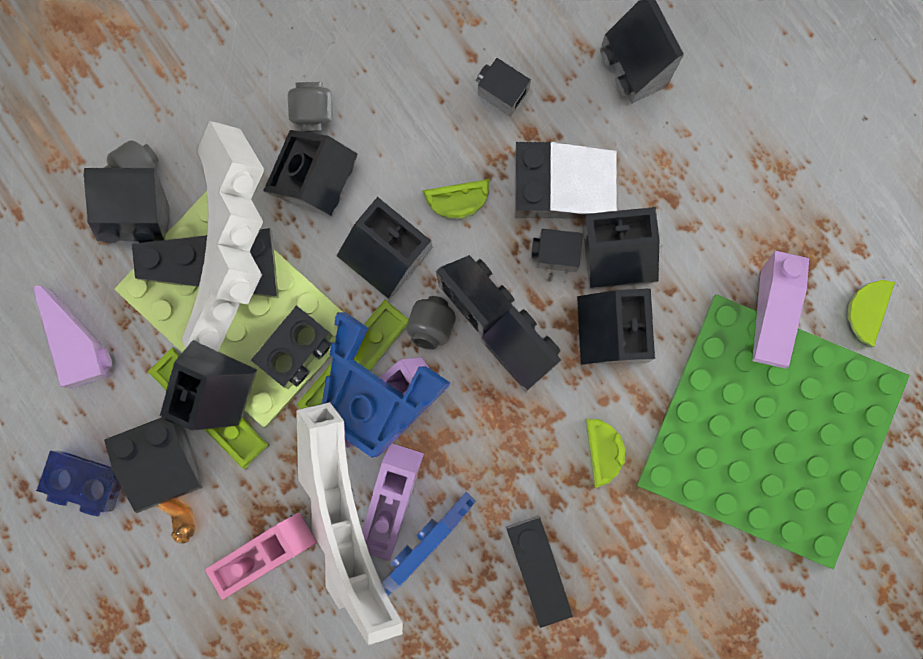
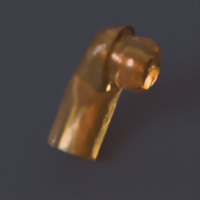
[156,498,195,544]

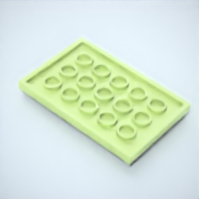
[114,191,343,428]

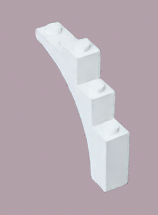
[182,121,264,351]
[296,403,403,645]

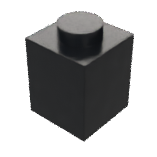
[476,58,531,116]
[531,228,583,272]

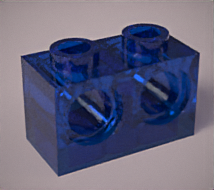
[36,450,121,516]

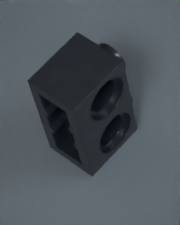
[251,305,333,389]

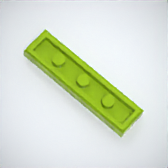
[296,299,408,409]
[147,347,270,469]

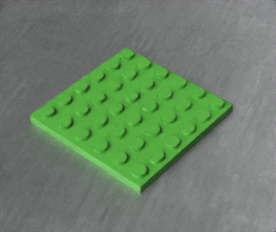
[636,294,910,569]

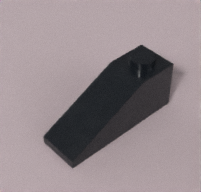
[506,516,573,628]

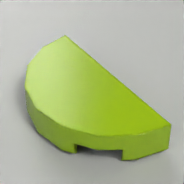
[422,179,489,220]
[847,280,895,347]
[585,418,625,488]

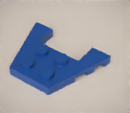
[322,312,450,458]
[381,492,476,596]

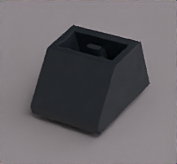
[336,196,433,299]
[582,207,660,289]
[577,288,655,365]
[481,306,561,392]
[160,340,258,430]

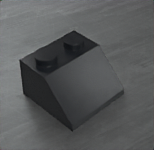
[263,130,358,216]
[83,168,170,244]
[104,417,203,513]

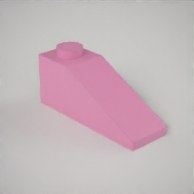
[205,512,317,600]

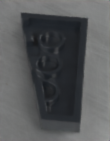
[132,228,279,298]

